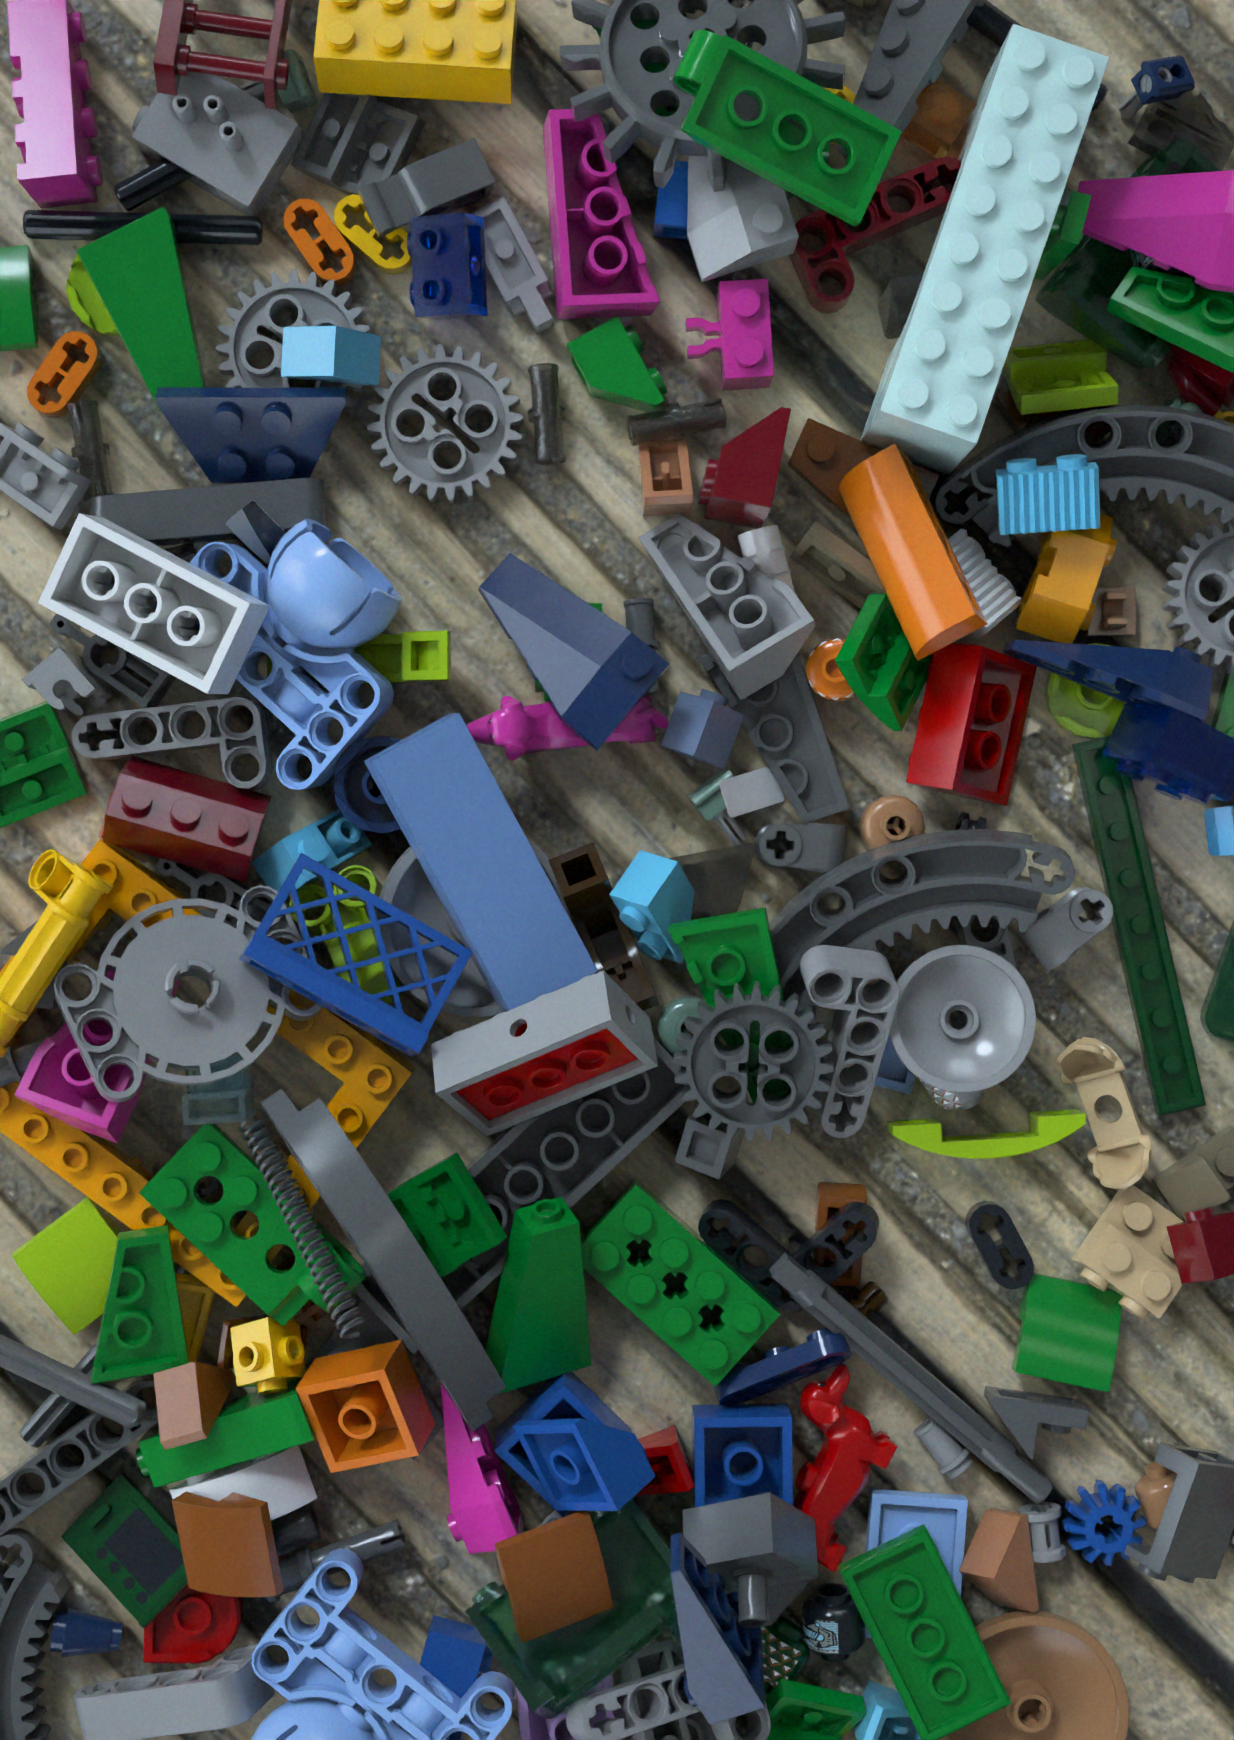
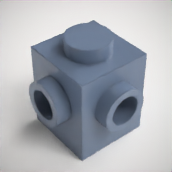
[661,689,744,769]

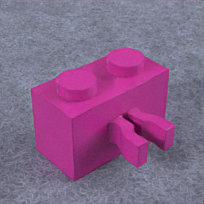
[685,279,774,391]

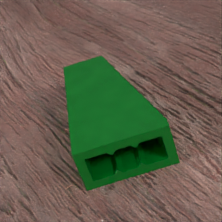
[76,206,207,413]
[485,1197,591,1393]
[136,1378,315,1488]

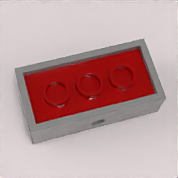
[431,970,658,1136]

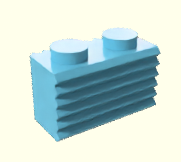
[996,454,1100,535]

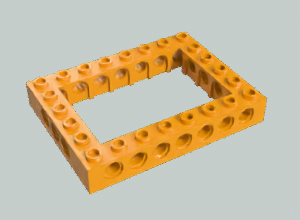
[0,839,416,1307]

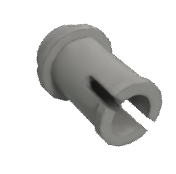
[913,1417,973,1479]

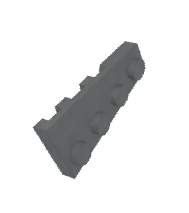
[837,0,986,159]
[699,652,851,824]

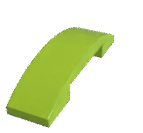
[267,630,451,685]
[887,1109,1086,1159]

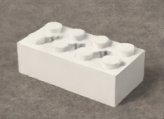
[38,513,270,694]

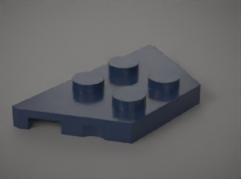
[155,387,347,483]

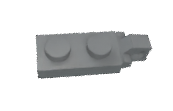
[462,196,554,334]

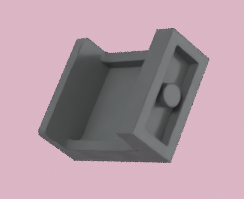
[1124,1443,1234,1583]

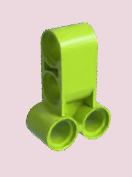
[289,865,403,1005]

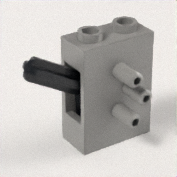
[114,72,303,216]

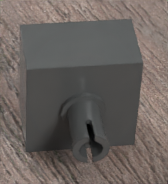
[683,1492,818,1628]

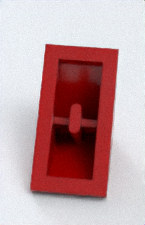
[635,1425,695,1496]

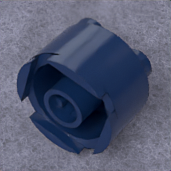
[333,736,402,834]

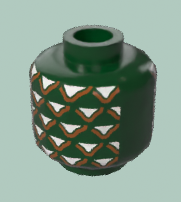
[760,1616,810,1694]

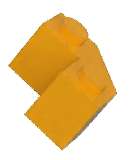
[1016,513,1117,643]

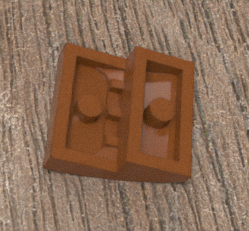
[172,1491,284,1597]
[494,1511,613,1643]

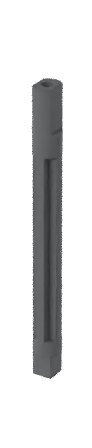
[769,1252,1053,1504]

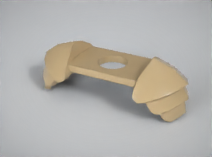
[1056,1037,1152,1189]

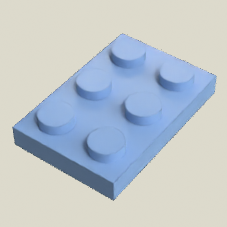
[865,1488,968,1638]

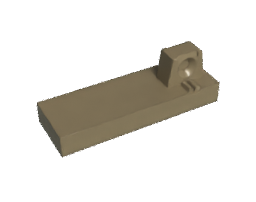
[790,521,903,630]

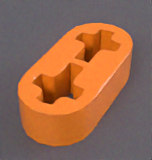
[283,199,356,287]
[27,331,102,418]

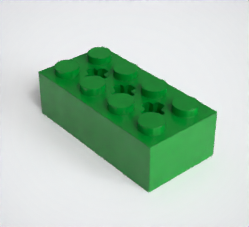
[581,1177,780,1387]

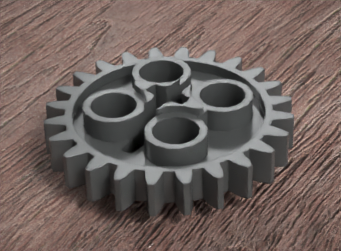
[673,981,834,1142]

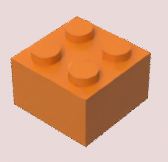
[296,1339,435,1473]

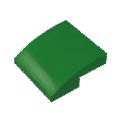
[0,245,38,351]
[835,594,932,731]
[0,701,88,828]
[386,1152,507,1278]
[1012,1273,1122,1392]
[765,1679,867,1740]

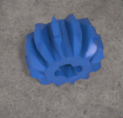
[1062,1480,1146,1566]

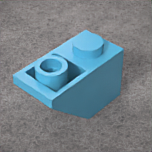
[252,809,372,898]
[609,850,695,964]

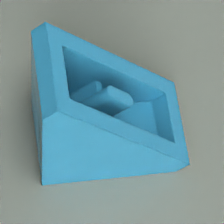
[281,326,381,386]
[853,1680,921,1740]

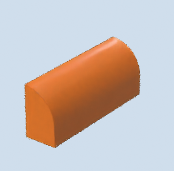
[838,443,988,661]

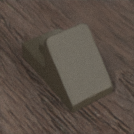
[1151,1126,1234,1219]

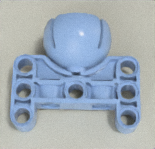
[154,519,402,790]
[251,1548,515,1740]

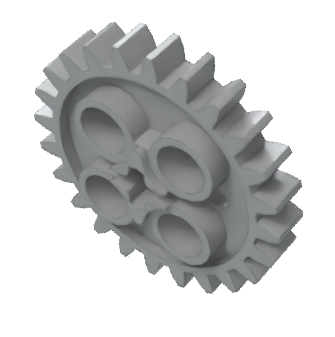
[216,269,372,409]
[367,344,524,504]
[1162,521,1234,675]

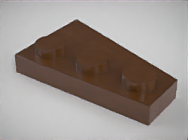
[787,418,939,526]

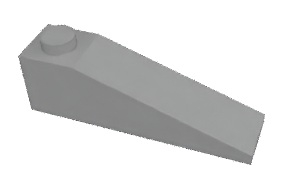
[687,155,799,282]
[639,513,816,700]

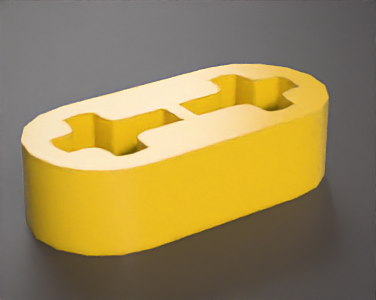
[334,194,415,275]

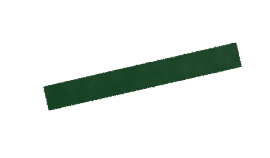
[1072,733,1206,1116]

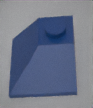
[513,1418,656,1511]

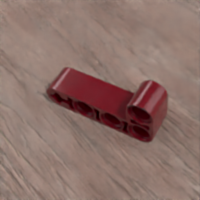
[789,157,961,314]

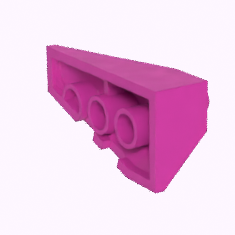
[15,970,181,1144]
[441,1383,524,1554]

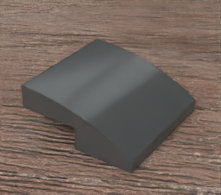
[291,93,425,195]

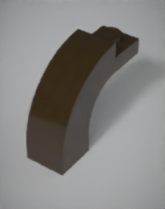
[548,842,659,1011]

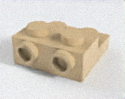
[1071,1185,1184,1320]

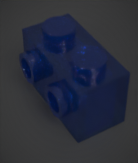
[407,213,488,320]

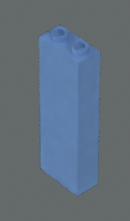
[364,713,598,1012]

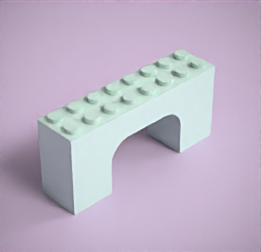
[860,24,1110,475]

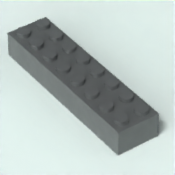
[354,1035,690,1354]

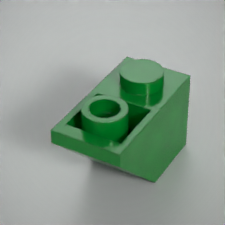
[567,316,668,415]

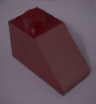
[1167,1206,1234,1284]

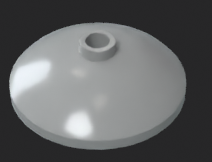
[889,945,1036,1093]

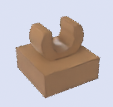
[1084,587,1136,637]

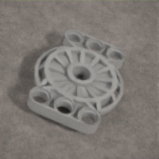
[54,885,322,1103]

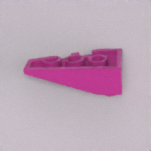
[1078,170,1234,293]

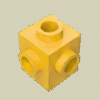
[230,1317,306,1394]

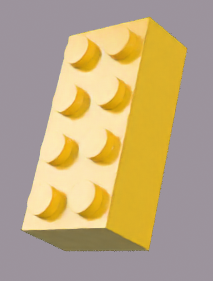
[313,0,517,104]

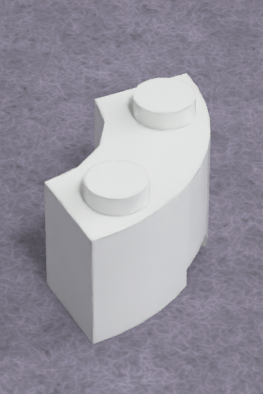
[169,1445,317,1521]

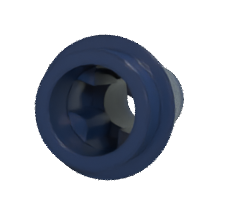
[50,1607,123,1658]

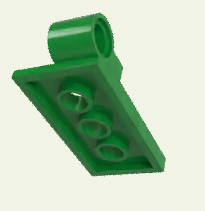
[673,30,902,227]
[139,1119,367,1327]

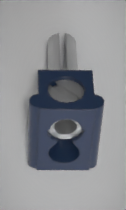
[1119,55,1195,119]

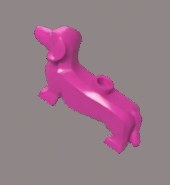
[466,696,669,761]

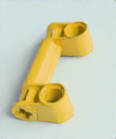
[0,849,113,1058]

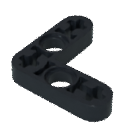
[698,1199,879,1313]

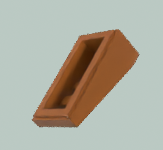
[813,1182,867,1287]

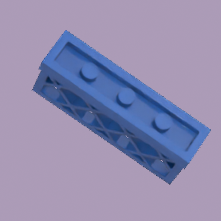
[239,853,473,1057]

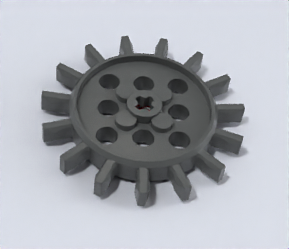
[560,0,846,192]

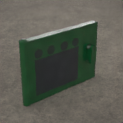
[61,1473,188,1628]

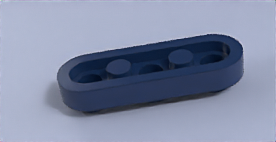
[714,1328,852,1406]

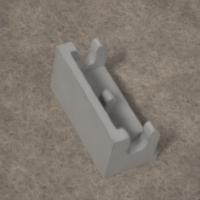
[21,647,114,716]

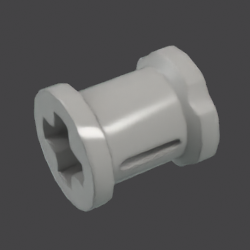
[1017,1502,1067,1563]

